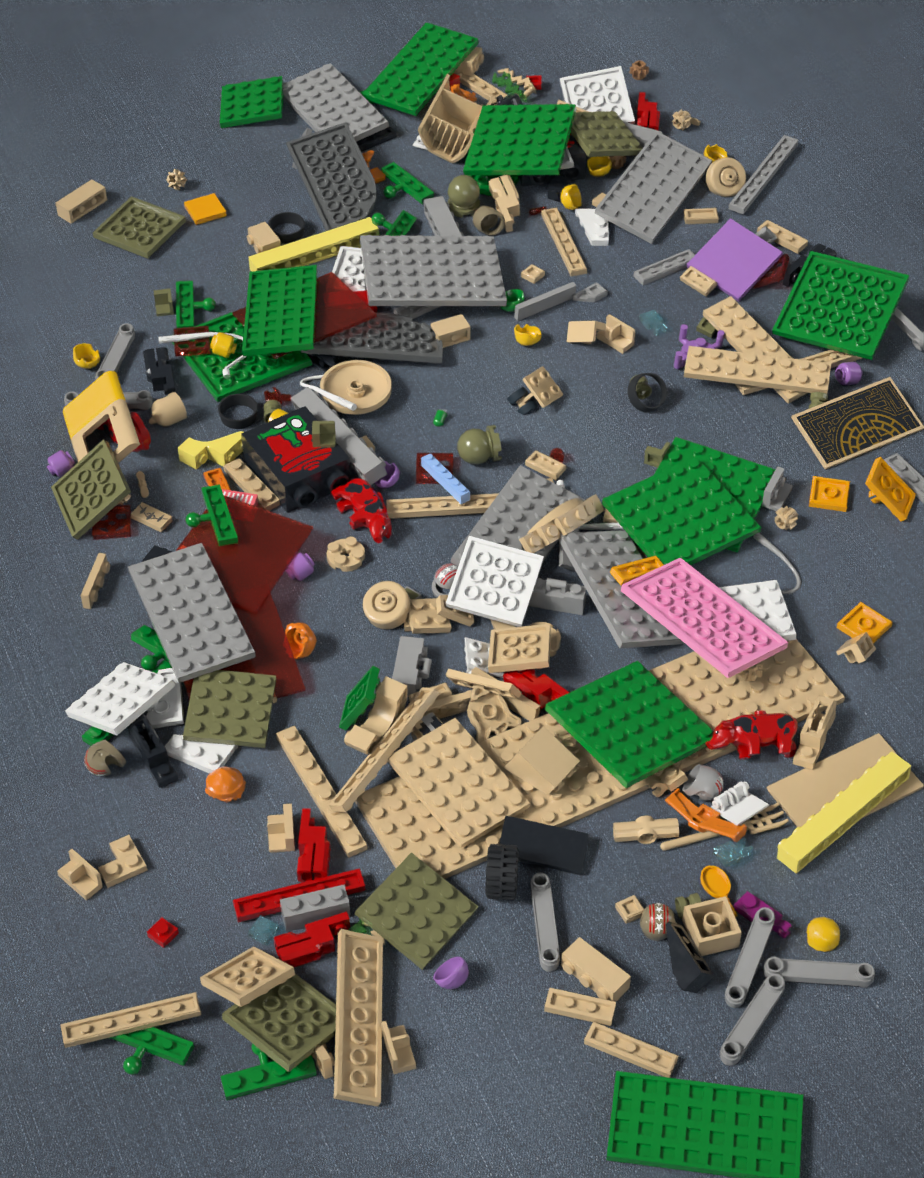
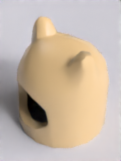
[149,392,187,427]

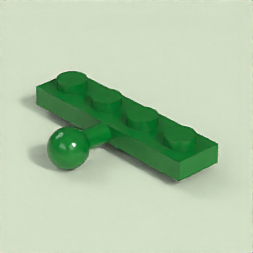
[381,162,434,204]
[371,210,417,236]
[176,281,216,332]
[185,484,238,546]
[131,625,169,671]
[109,1027,194,1075]
[220,1043,317,1101]

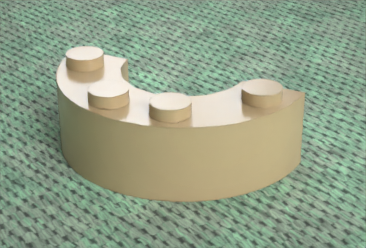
[344,676,408,755]

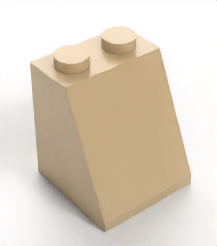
[504,726,580,795]

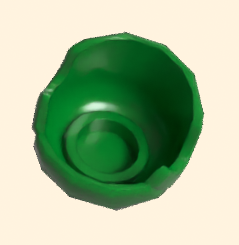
[500,289,525,312]

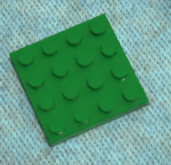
[220,76,283,128]

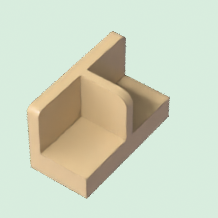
[431,314,470,348]
[597,314,635,354]
[567,321,606,344]
[836,632,876,663]
[267,804,295,853]
[57,849,103,901]
[381,1021,416,1074]

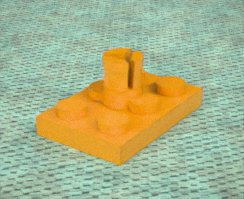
[865,457,916,522]

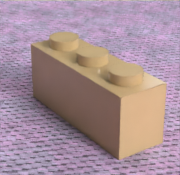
[56,180,107,224]
[561,937,631,1002]

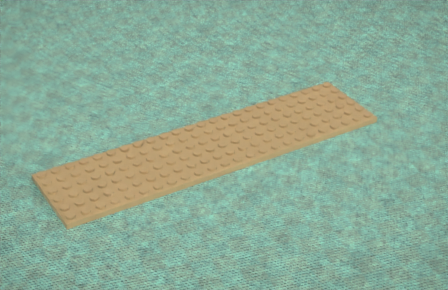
[355,639,845,879]

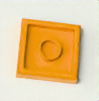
[184,193,227,225]
[809,476,850,512]
[836,602,893,643]

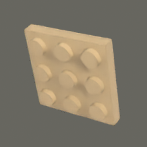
[488,624,551,673]
[200,947,295,1007]

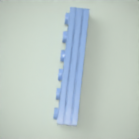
[421,454,470,504]

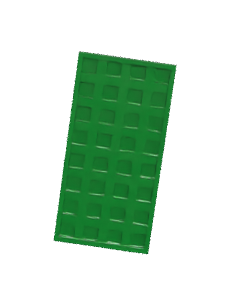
[362,22,479,116]
[242,265,318,356]
[606,1071,803,1178]

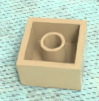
[682,896,741,956]

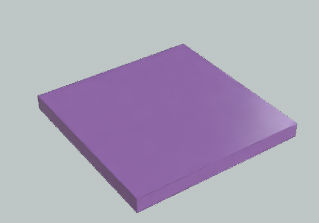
[687,218,783,302]

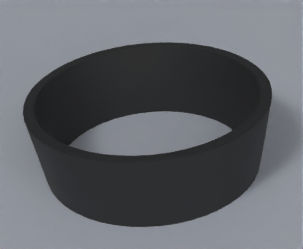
[268,212,305,243]
[628,373,667,412]
[218,394,257,429]

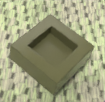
[696,316,716,338]

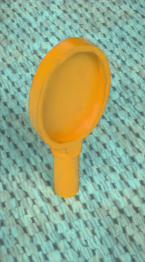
[700,865,737,918]

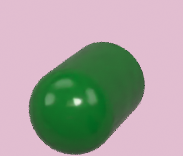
[433,409,447,427]

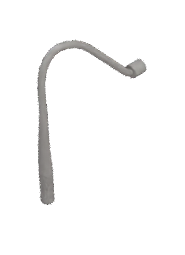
[744,533,801,594]

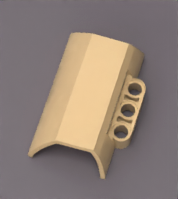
[418,74,495,163]

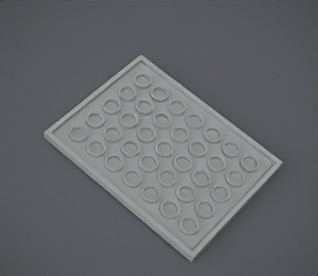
[360,235,507,306]

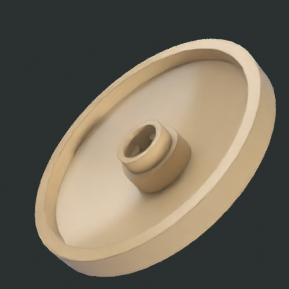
[320,360,392,415]

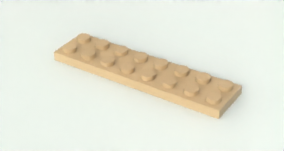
[703,296,807,404]
[684,346,831,394]
[334,929,383,1107]

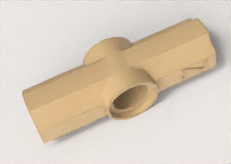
[613,816,679,844]

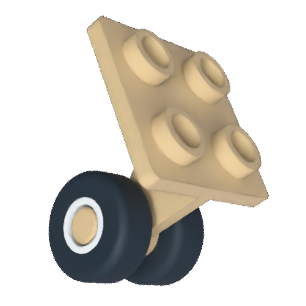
[507,366,563,415]

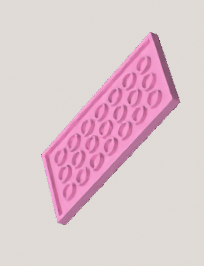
[621,558,788,678]

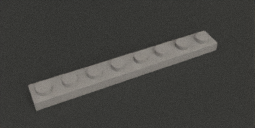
[729,135,799,214]

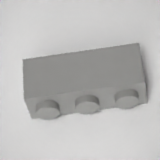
[280,885,350,932]

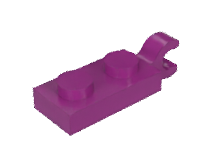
[734,891,791,938]

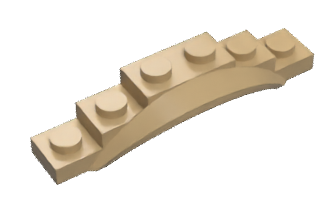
[519,494,605,553]

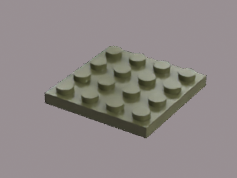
[571,111,643,157]
[93,196,186,259]
[51,439,131,540]
[183,670,276,748]
[355,852,478,970]
[222,974,336,1072]

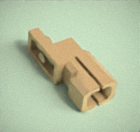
[489,175,520,233]
[793,696,837,770]

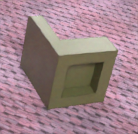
[153,288,174,317]
[312,421,336,447]
[644,442,670,468]

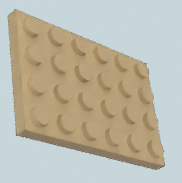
[388,718,530,849]

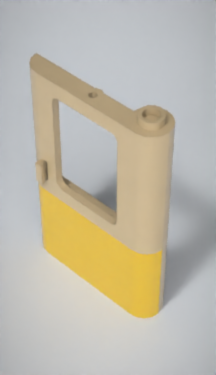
[63,371,140,463]

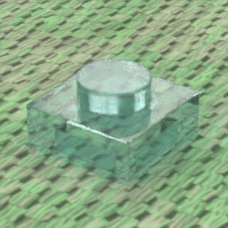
[248,915,279,946]

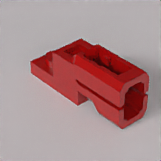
[637,92,660,131]
[503,669,570,710]
[297,808,331,883]
[273,912,351,967]

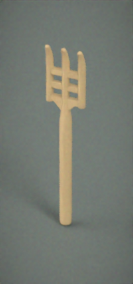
[660,803,789,851]

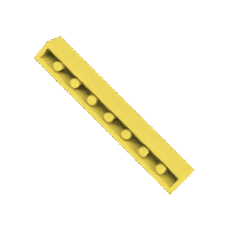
[249,217,379,272]
[777,751,911,874]

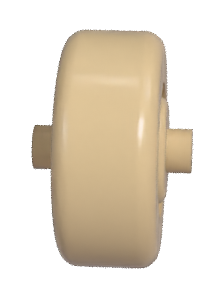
[706,158,746,197]
[363,581,411,629]

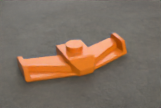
[665,788,747,842]

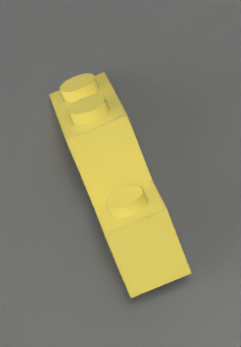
[178,431,244,470]

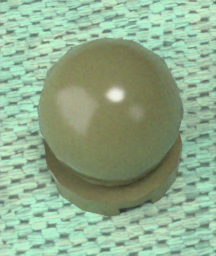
[448,175,480,218]
[457,425,502,465]

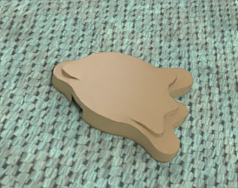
[467,686,522,743]

